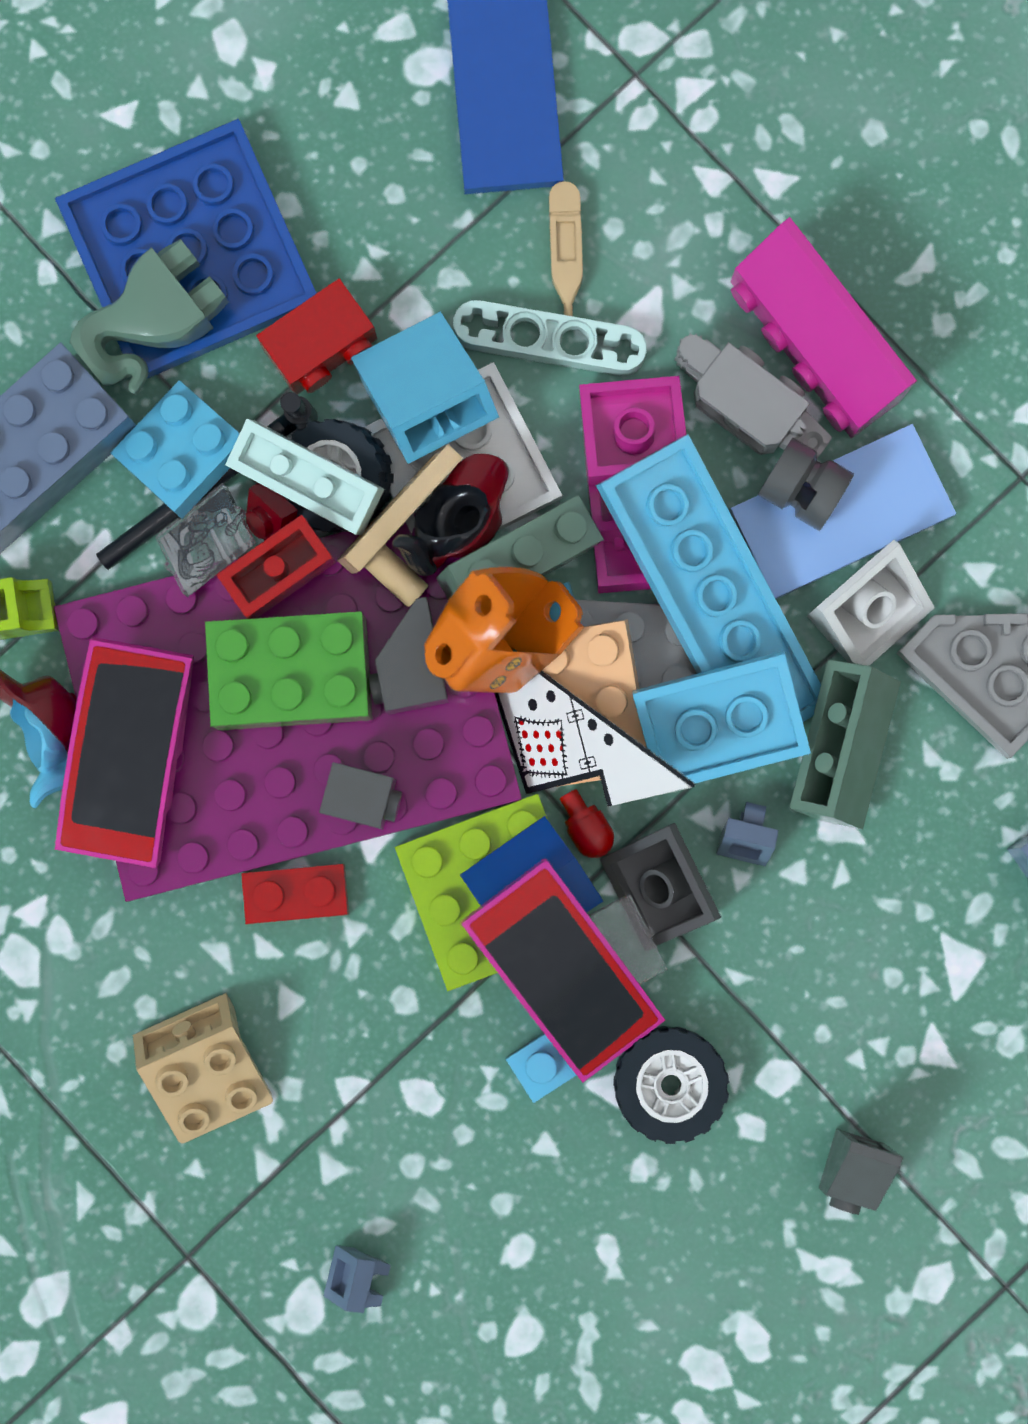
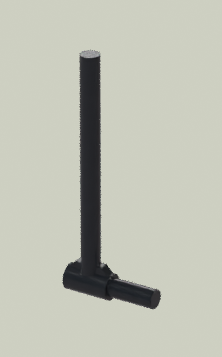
[96,392,318,570]

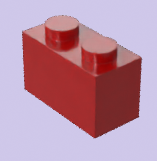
[256,278,377,395]
[216,515,336,619]

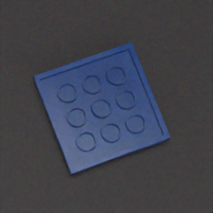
[55,118,316,379]

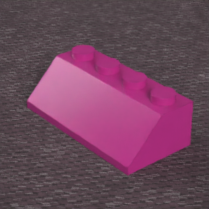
[730,217,917,439]

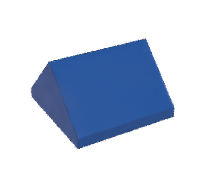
[460,816,603,913]

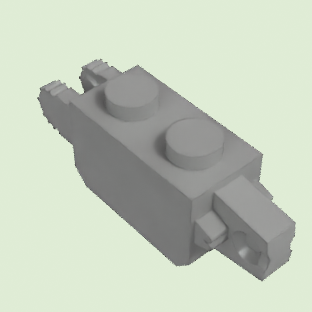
[674,333,832,458]

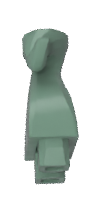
[70,239,229,395]

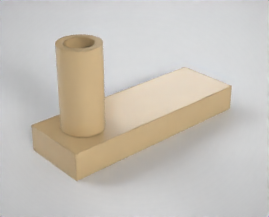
[337,444,463,607]

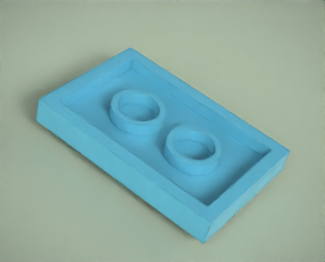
[632,651,811,784]

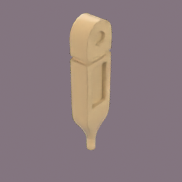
[549,181,583,316]

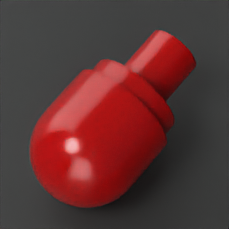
[559,789,614,858]

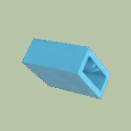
[351,311,499,464]

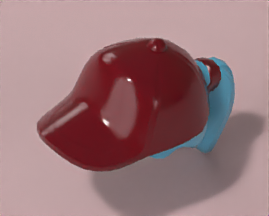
[0,669,77,809]

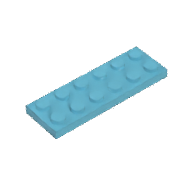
[596,435,821,722]

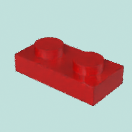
[241,864,349,924]

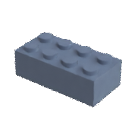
[0,342,136,554]

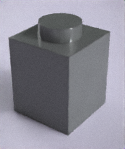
[319,762,403,830]

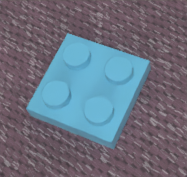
[110,380,240,519]

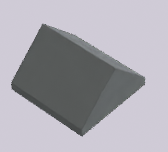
[600,823,721,951]

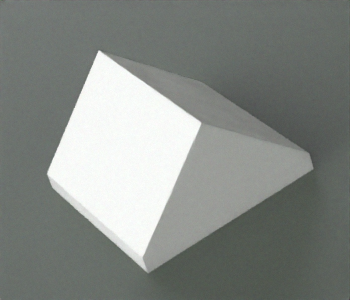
[807,540,935,666]

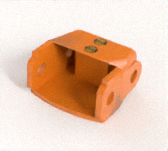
[424,567,584,693]

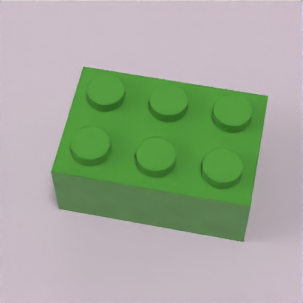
[205,612,373,730]

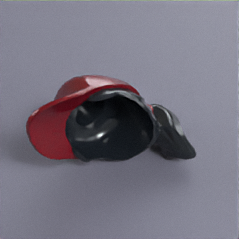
[392,454,509,576]

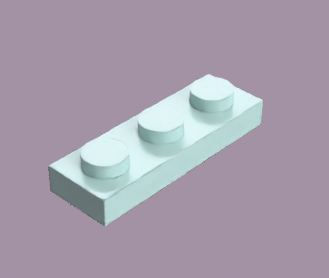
[225,419,384,535]

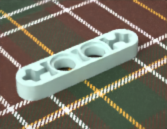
[453,300,647,376]

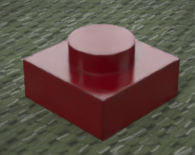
[246,483,298,541]

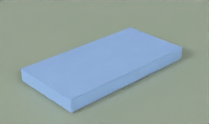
[729,424,956,599]

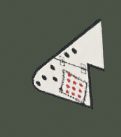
[495,671,695,807]

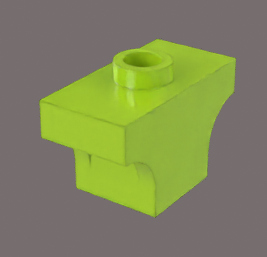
[0,577,59,640]

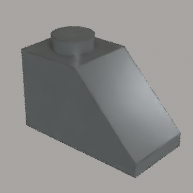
[369,597,449,715]
[819,1129,903,1215]

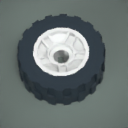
[283,419,394,533]
[613,1026,729,1144]

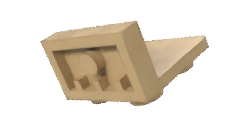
[133,993,273,1143]

